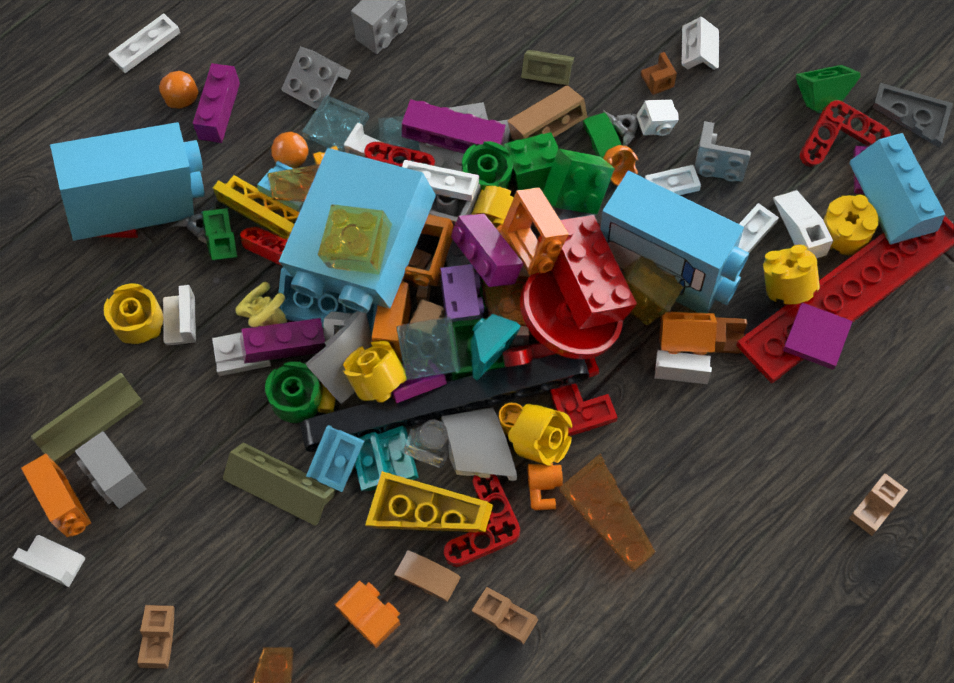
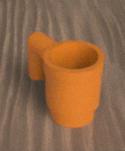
[527,463,563,511]

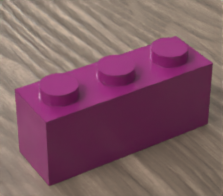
[193,63,240,143]
[451,214,524,287]
[240,318,325,364]

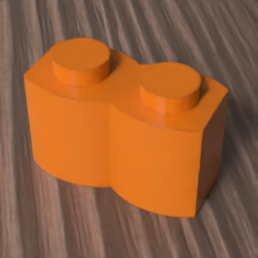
[335,580,400,648]

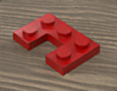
[549,358,618,436]

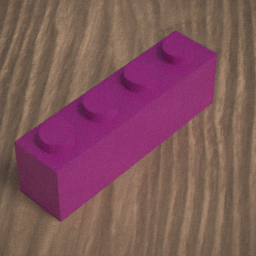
[402,99,506,154]

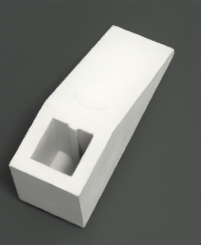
[773,190,833,258]

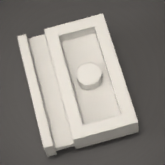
[212,333,271,376]

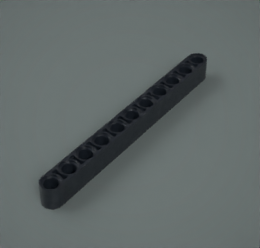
[300,354,590,452]

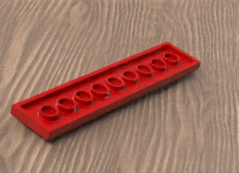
[736,216,954,384]

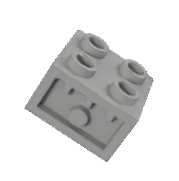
[281,46,351,111]
[694,121,751,182]

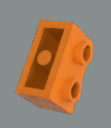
[659,312,717,355]

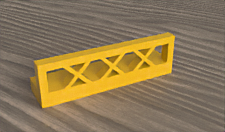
[213,175,300,239]

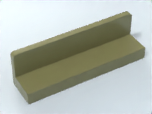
[31,373,143,465]
[223,442,336,525]

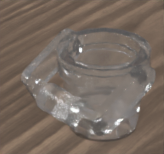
[403,420,449,468]

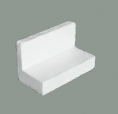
[682,17,719,70]
[163,285,196,345]
[655,350,712,384]
[13,535,85,587]

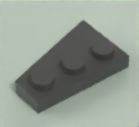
[872,83,953,148]

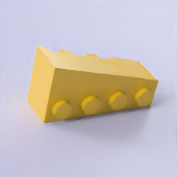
[365,471,493,532]

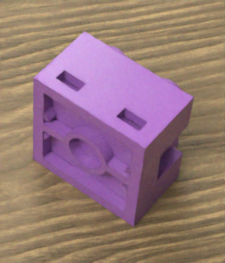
[440,264,484,326]

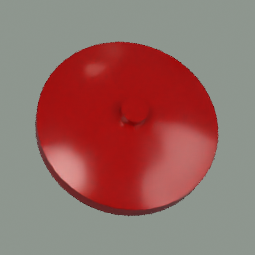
[520,271,623,359]

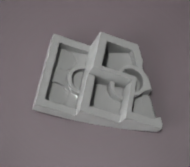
[306,311,372,404]
[441,407,517,481]

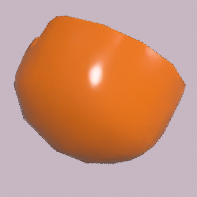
[159,71,198,109]
[271,132,309,168]
[603,145,638,186]

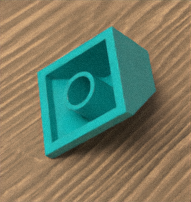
[471,314,521,380]

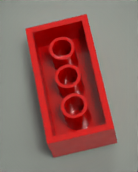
[537,215,637,329]

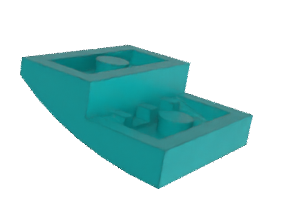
[355,426,419,492]

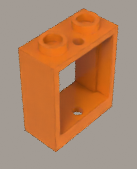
[501,188,568,274]
[402,214,454,287]
[372,281,412,362]
[21,454,91,538]

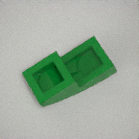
[583,112,621,158]
[201,209,237,260]

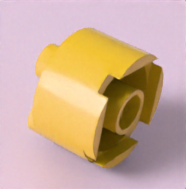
[471,186,518,228]
[823,195,878,255]
[763,245,820,304]
[104,284,164,344]
[343,340,408,402]
[508,404,572,465]

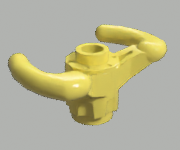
[236,282,287,327]

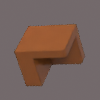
[641,52,677,95]
[715,317,747,353]

